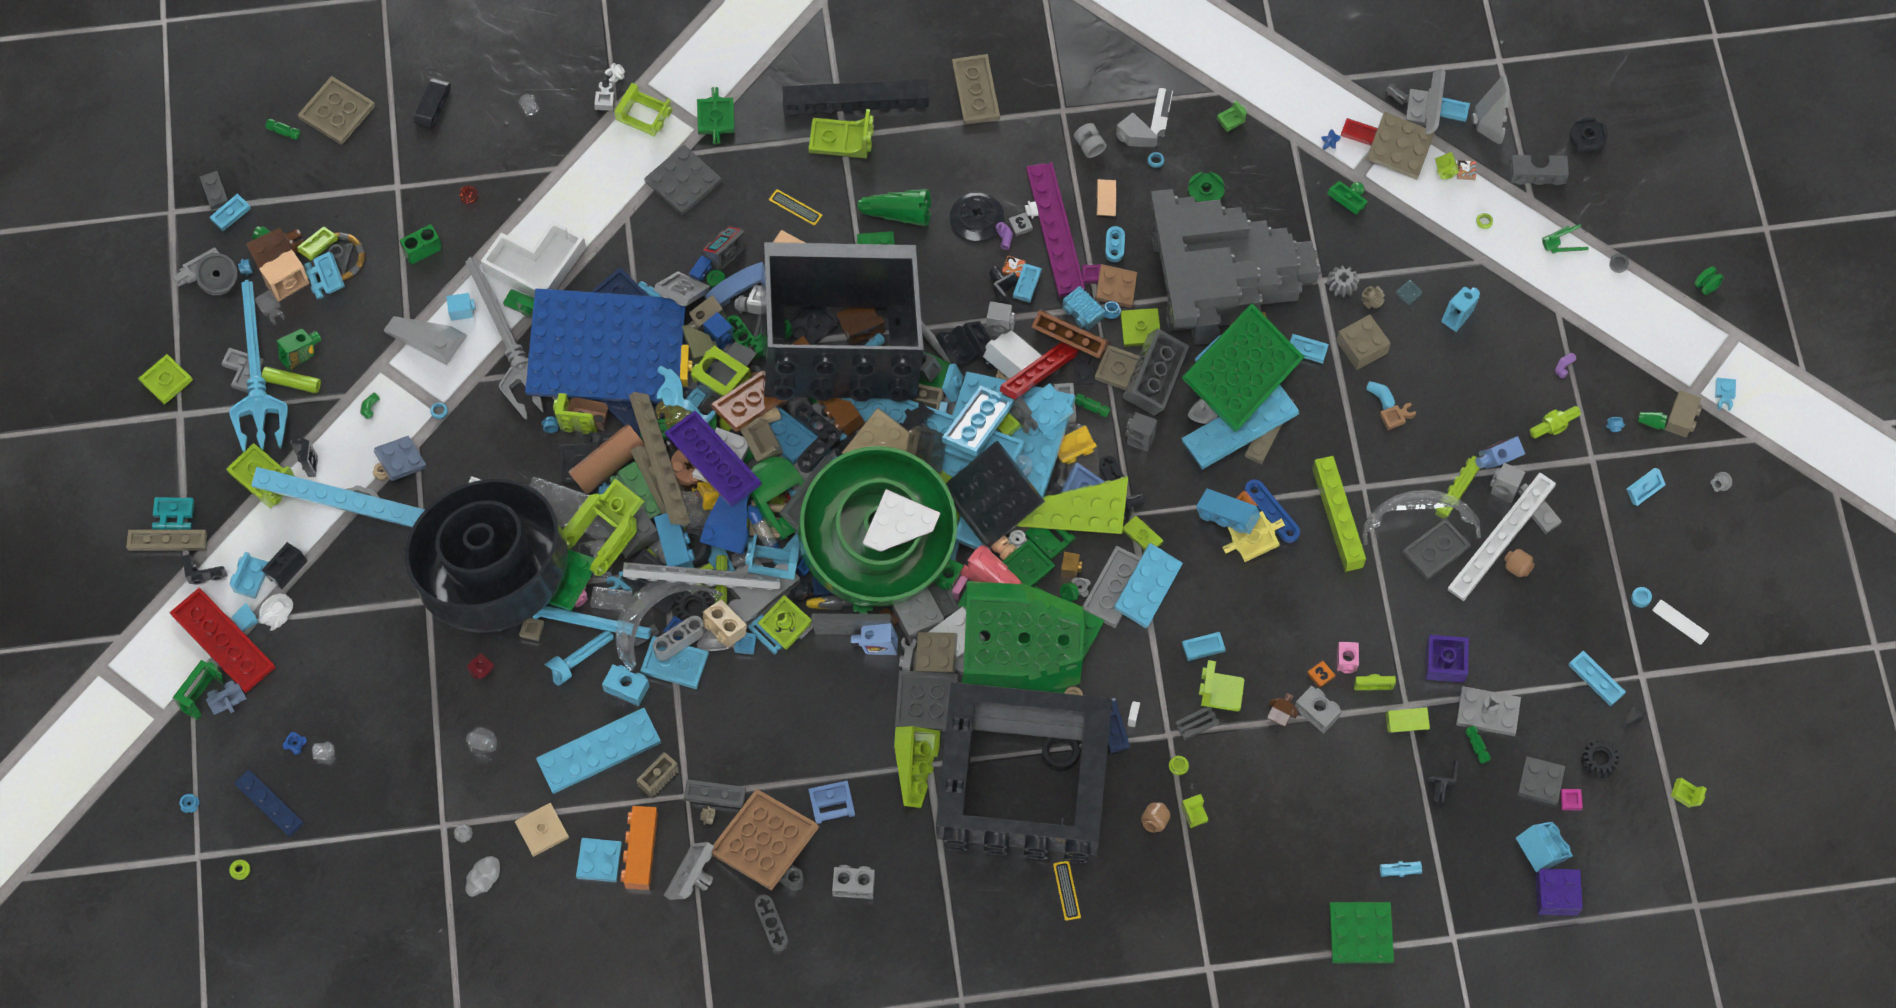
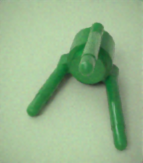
[1542,224,1589,254]

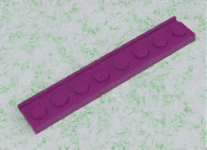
[1026,162,1085,297]

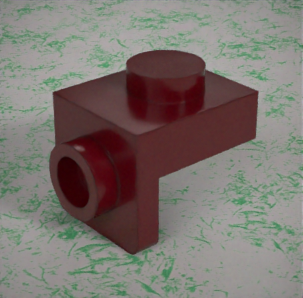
[467,653,494,679]

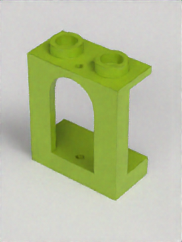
[614,83,672,137]
[691,346,752,397]

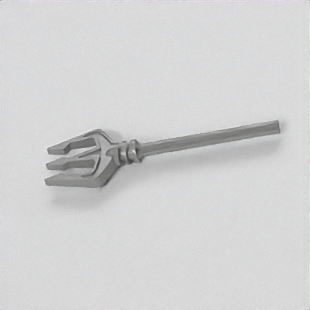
[465,257,558,420]

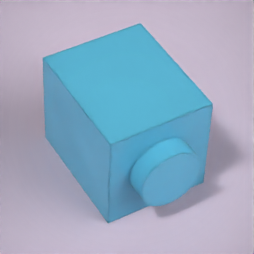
[446,293,476,321]

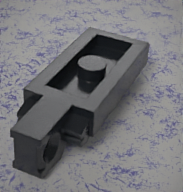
[962,321,995,369]

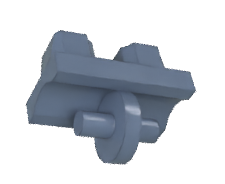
[206,681,246,715]

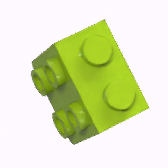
[553,393,598,434]
[1199,660,1244,711]

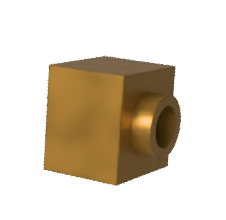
[1061,552,1083,579]

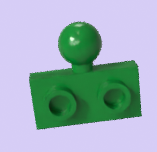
[1327,181,1368,215]

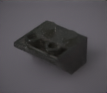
[904,426,946,474]

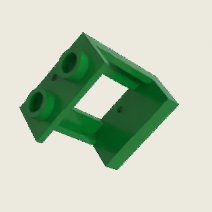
[172,660,225,720]

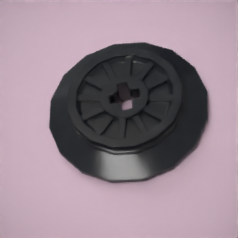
[950,193,1005,242]

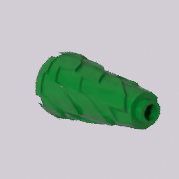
[858,189,931,227]

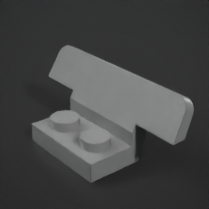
[1406,69,1446,134]

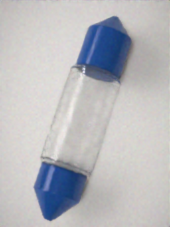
[747,505,780,549]

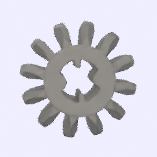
[1327,265,1359,298]

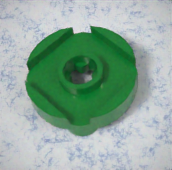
[1188,172,1225,202]

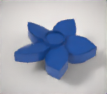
[1321,129,1341,150]

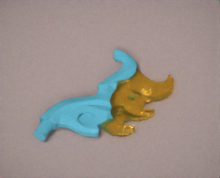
[655,366,716,430]

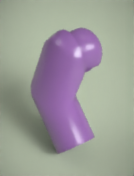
[996,222,1013,250]
[1555,353,1576,378]

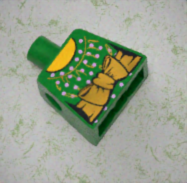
[277,329,321,372]

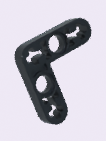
[795,404,841,473]

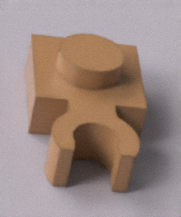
[1380,403,1416,430]

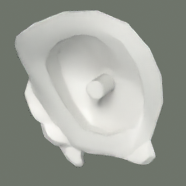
[258,593,293,631]

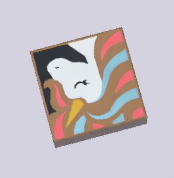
[1457,160,1476,180]

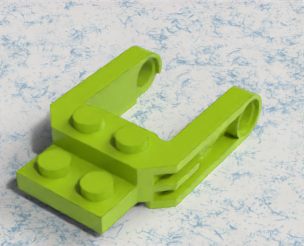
[563,479,645,576]

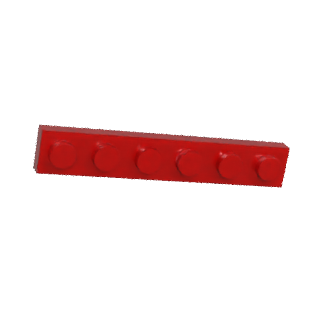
[999,342,1079,400]

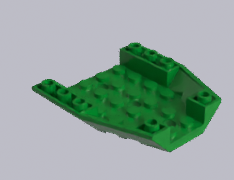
[962,581,1084,692]

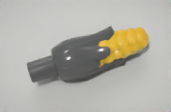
[806,595,853,610]

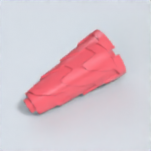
[961,545,1023,584]

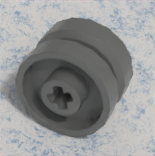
[195,253,237,296]

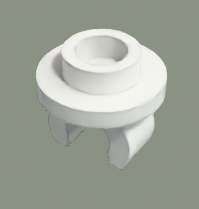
[605,63,625,83]

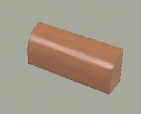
[568,424,645,495]

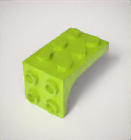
[808,109,874,158]
[226,443,294,509]

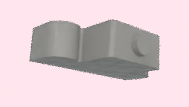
[727,559,800,629]

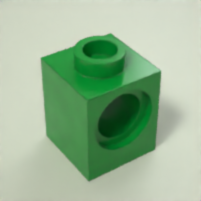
[935,558,964,592]

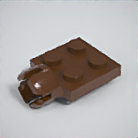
[246,228,305,277]

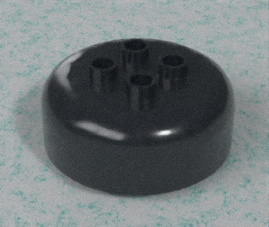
[405,479,568,633]

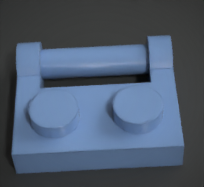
[809,780,855,824]

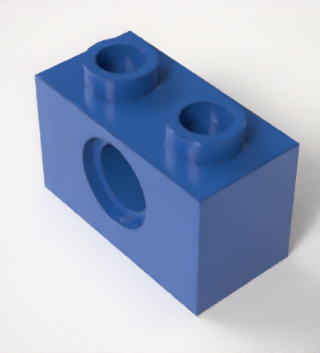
[703,312,734,350]

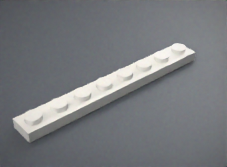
[1448,473,1556,601]

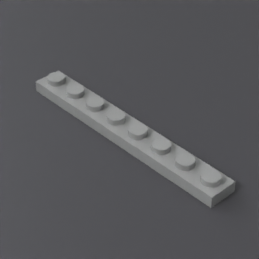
[623,562,780,591]

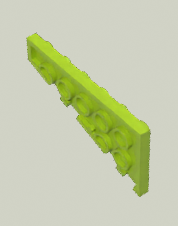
[1017,476,1128,534]

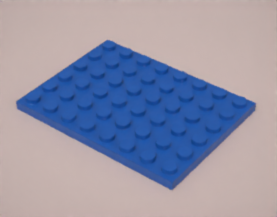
[525,288,685,405]

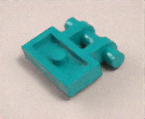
[152,497,195,530]

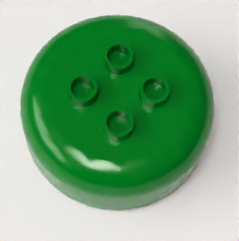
[798,446,957,607]

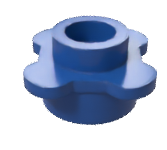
[283,732,307,755]

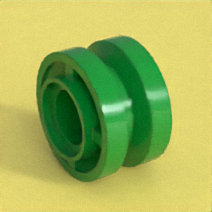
[1694,266,1724,295]

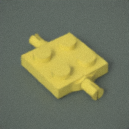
[1222,511,1285,562]

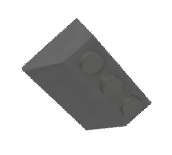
[697,342,757,402]
[597,486,659,559]

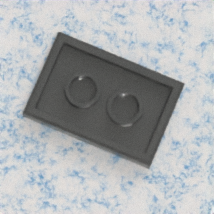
[1402,518,1471,581]

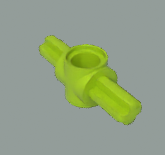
[1529,406,1581,439]

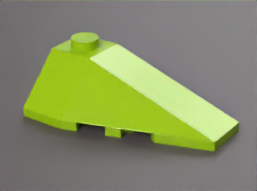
[894,726,940,808]

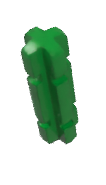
[265,119,300,140]
[1075,393,1110,417]
[1466,726,1491,764]

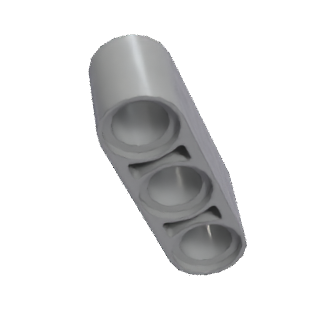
[653,616,704,661]

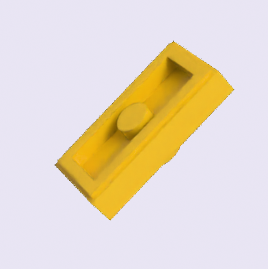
[680,345,693,387]

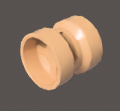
[991,535,1018,560]

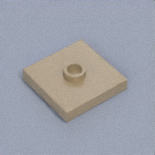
[515,803,569,857]

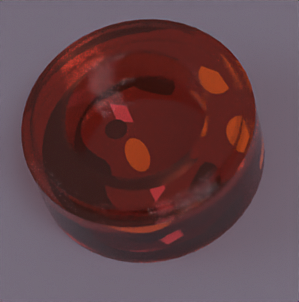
[459,185,478,205]

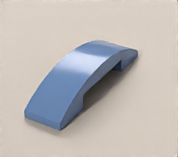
[705,262,763,307]

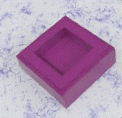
[1082,264,1101,284]

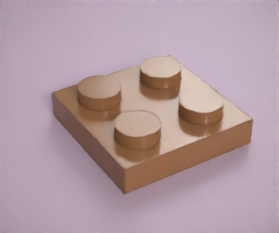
[1095,264,1137,308]

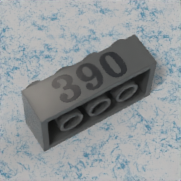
[1122,328,1189,415]

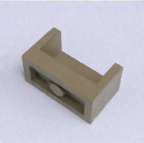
[740,417,784,462]

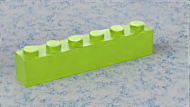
[1312,456,1366,572]

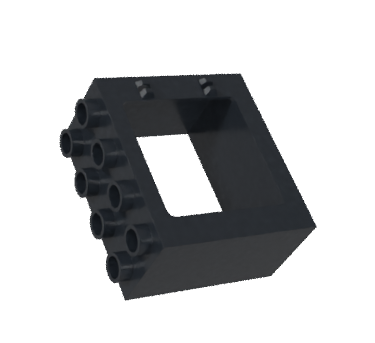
[760,242,923,402]

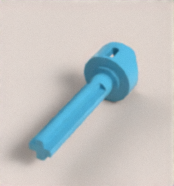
[544,630,614,686]

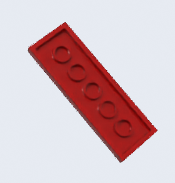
[169,587,276,693]

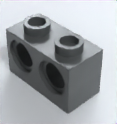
[1125,412,1157,452]

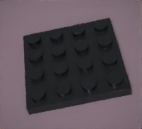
[945,441,1045,548]

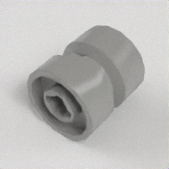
[1074,123,1107,158]

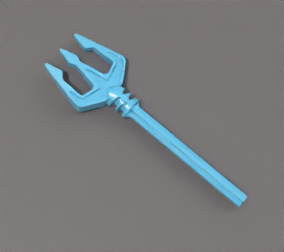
[229,280,288,452]
[500,606,651,639]

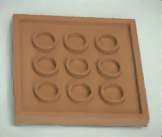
[711,789,819,891]

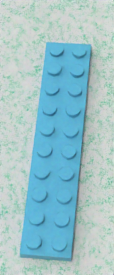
[842,398,1025,463]

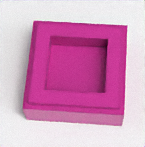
[1560,789,1583,810]

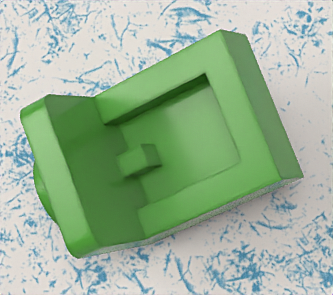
[1217,100,1247,132]

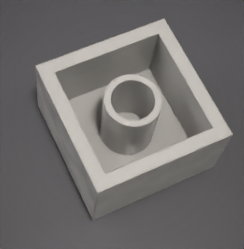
[892,588,944,643]

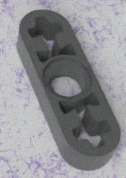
[755,895,788,951]

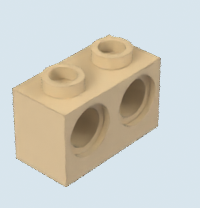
[702,599,747,648]

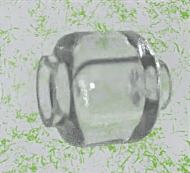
[466,727,497,755]

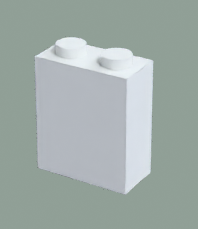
[983,330,1042,379]

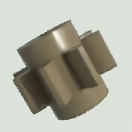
[1361,286,1385,309]

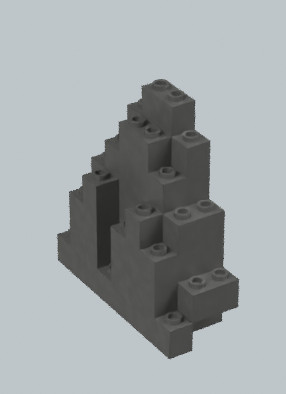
[1150,189,1321,345]

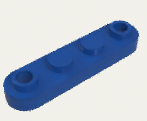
[1245,480,1300,543]

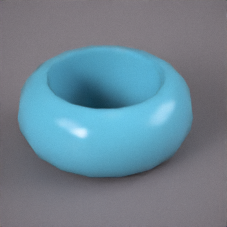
[1147,152,1164,168]
[430,402,448,419]

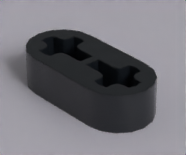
[1099,455,1124,481]

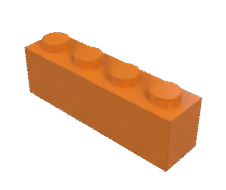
[621,806,658,890]

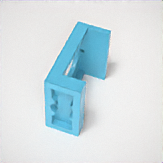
[745,534,800,580]

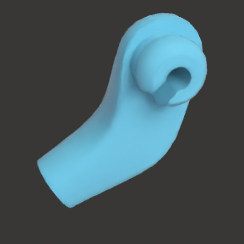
[1367,381,1395,410]

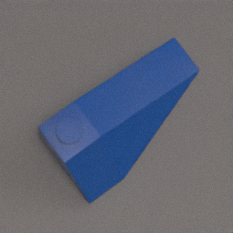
[700,494,749,555]

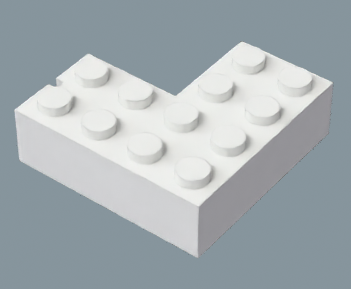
[481,221,586,298]

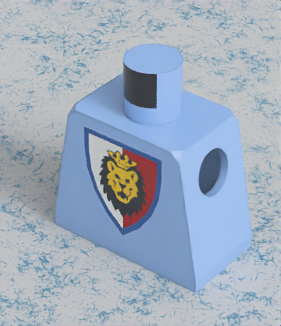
[851,623,898,655]

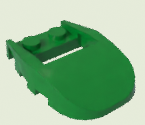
[750,457,805,540]

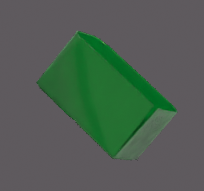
[400,224,442,265]

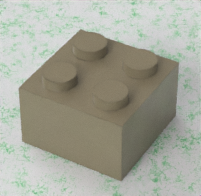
[1336,315,1391,370]

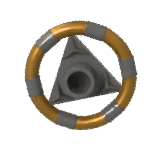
[311,232,365,280]

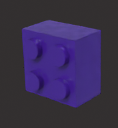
[1425,635,1469,683]
[1536,869,1582,916]

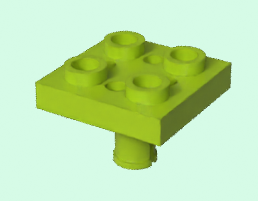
[758,595,812,650]

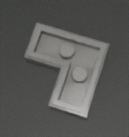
[221,348,265,393]

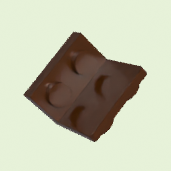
[836,308,885,346]

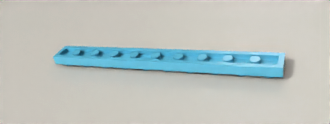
[252,467,425,527]

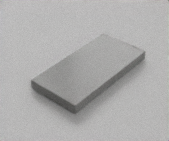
[1082,546,1141,628]

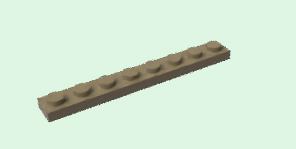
[629,392,690,526]

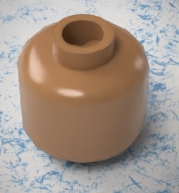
[1504,549,1535,577]
[1141,802,1170,833]

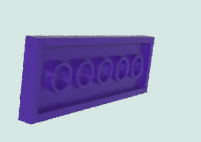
[664,411,762,507]

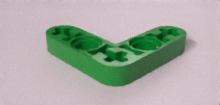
[726,315,793,360]

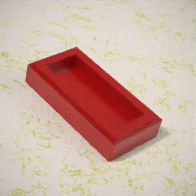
[1340,118,1377,146]

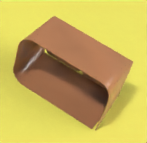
[567,397,609,431]

